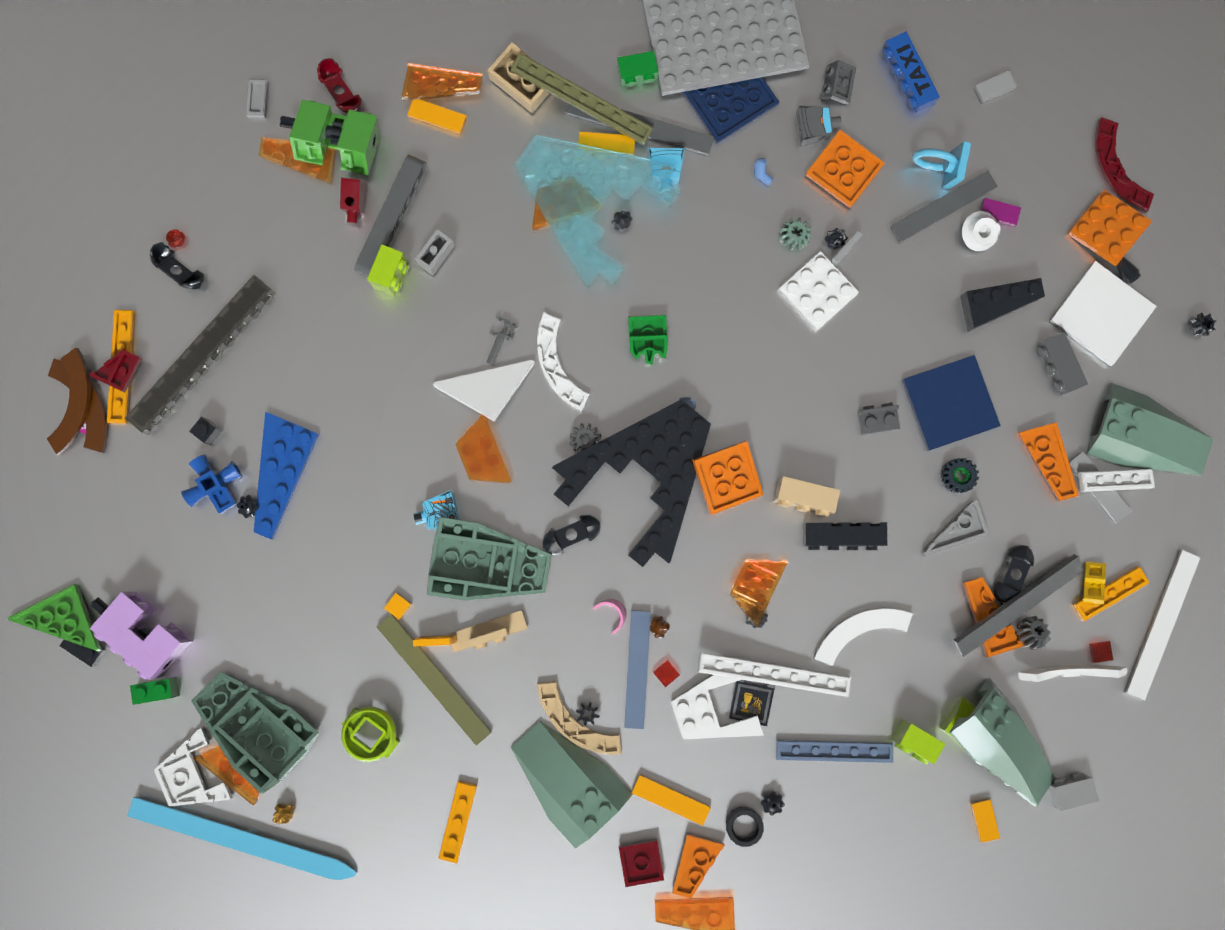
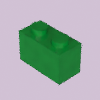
[617,51,658,87]
[130,677,179,705]

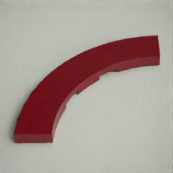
[1095,117,1154,213]

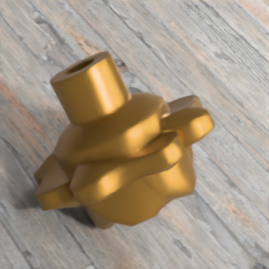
[272,804,294,825]

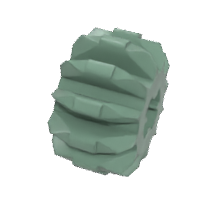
[780,218,812,250]

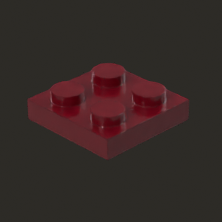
[619,839,664,887]

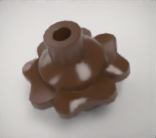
[650,616,670,638]

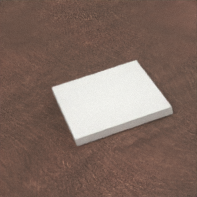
[1050,261,1157,367]

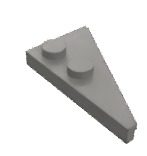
[923,500,989,556]

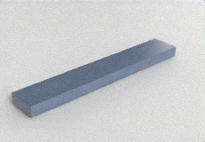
[624,611,651,729]
[776,739,893,763]

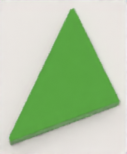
[7,584,102,652]

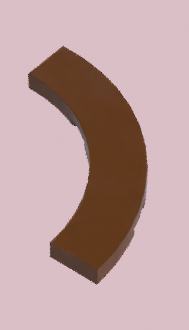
[47,348,91,455]
[48,358,108,453]

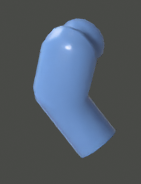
[754,158,774,186]

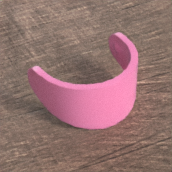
[593,599,627,634]

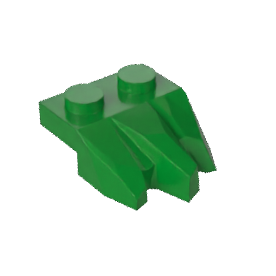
[628,315,668,365]

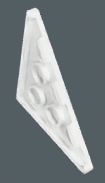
[433,360,535,421]

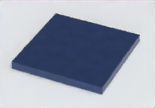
[682,77,780,144]
[902,355,1001,451]

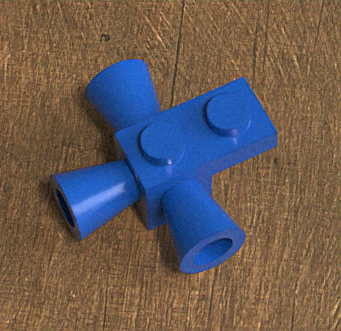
[181,454,243,514]

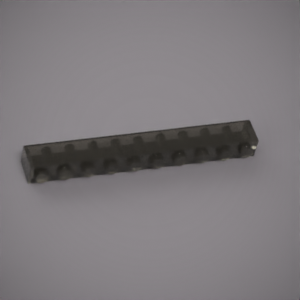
[125,275,276,435]

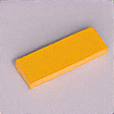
[407,97,467,135]
[578,132,635,156]

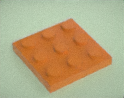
[805,130,885,208]
[1068,190,1152,266]
[692,440,764,515]

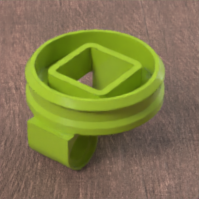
[341,707,400,762]

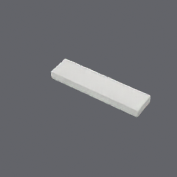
[1078,469,1155,492]

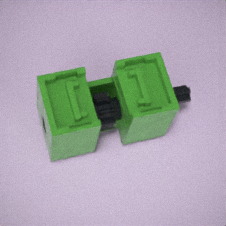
[280,100,380,175]

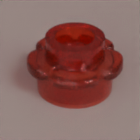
[166,229,185,248]

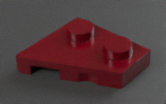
[89,349,142,393]

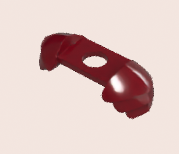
[317,58,362,113]

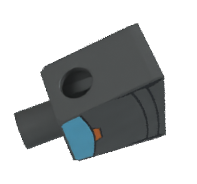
[796,105,842,147]

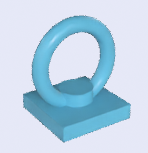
[912,141,971,190]

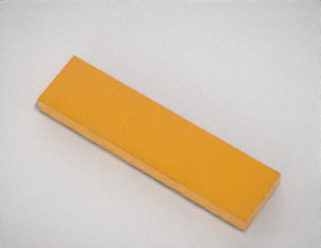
[1072,566,1150,621]
[632,774,711,826]
[438,780,477,864]

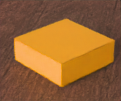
[384,593,412,620]

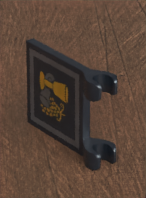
[729,680,776,726]

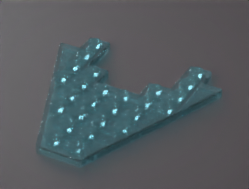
[514,135,681,288]

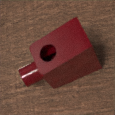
[340,178,367,224]

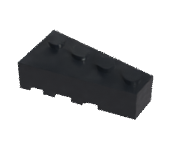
[960,278,1045,332]
[803,522,888,550]

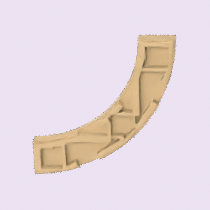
[537,681,621,755]

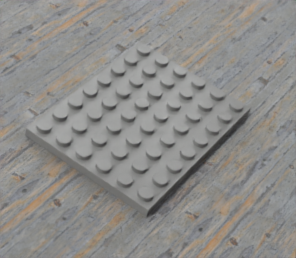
[642,0,809,96]

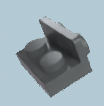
[821,60,856,105]
[858,402,900,435]

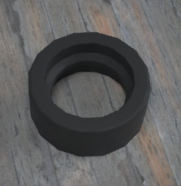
[726,807,764,847]

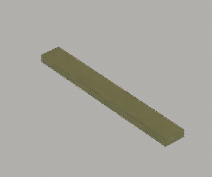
[510,53,653,146]
[377,614,492,746]

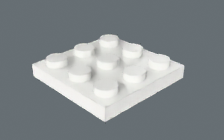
[778,251,859,331]

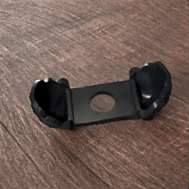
[150,242,204,290]
[542,515,601,555]
[994,545,1034,603]

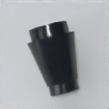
[1116,257,1141,285]

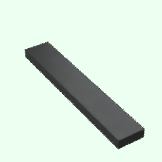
[891,171,998,243]

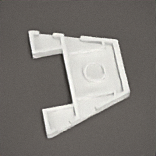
[154,728,233,806]

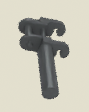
[486,316,518,365]

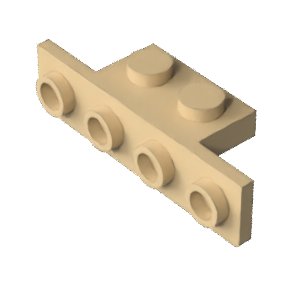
[449,611,528,652]

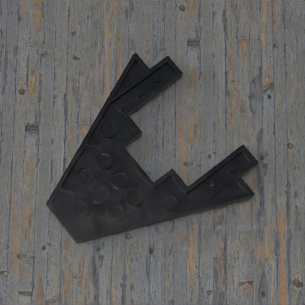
[552,399,711,567]

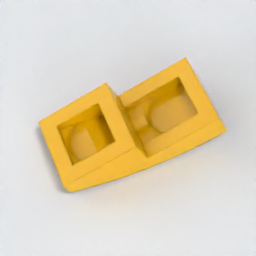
[1083,562,1106,604]

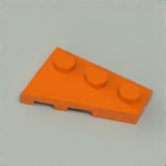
[672,834,725,898]

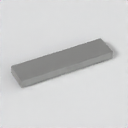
[1069,452,1132,523]

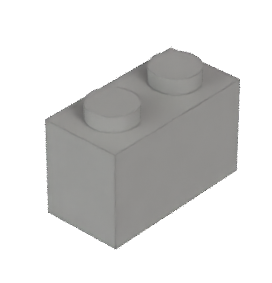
[414,229,455,275]
[1049,773,1099,811]

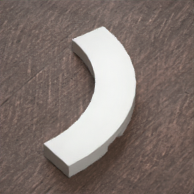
[537,312,590,412]
[813,609,913,666]
[1018,665,1127,682]

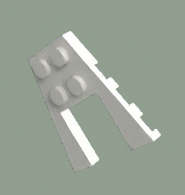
[671,675,764,739]

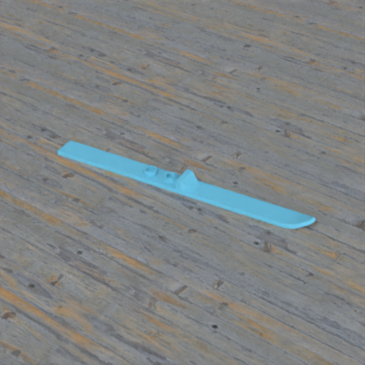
[127,797,357,880]

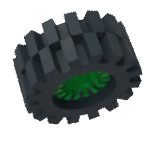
[941,458,979,493]

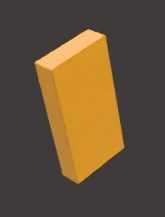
[413,635,457,647]
[970,799,1000,843]

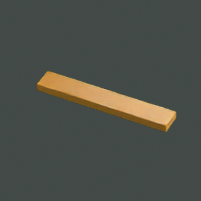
[107,310,135,424]

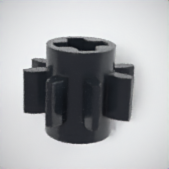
[1190,313,1216,337]
[576,701,600,726]

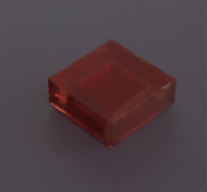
[1089,641,1114,663]
[653,660,680,688]

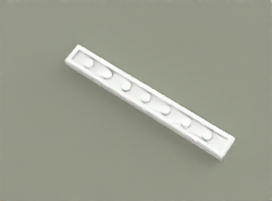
[1124,550,1201,700]
[697,652,851,697]

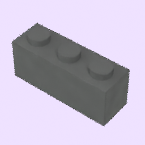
[1038,332,1088,395]

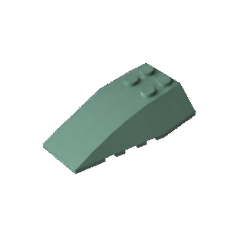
[1086,383,1213,475]
[427,517,551,601]
[191,672,319,794]
[949,678,1055,806]
[511,721,633,848]

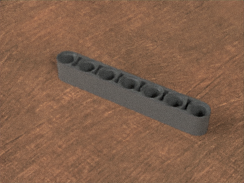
[354,154,427,277]

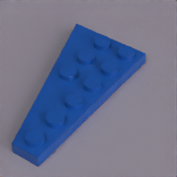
[254,412,319,540]

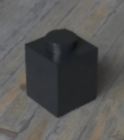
[189,416,223,445]

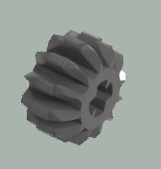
[570,423,601,452]
[1016,616,1051,650]

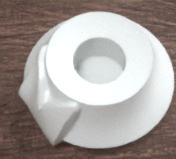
[962,211,1001,251]

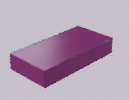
[980,198,1021,227]

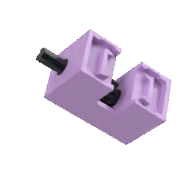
[90,591,193,680]

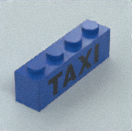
[882,31,940,113]

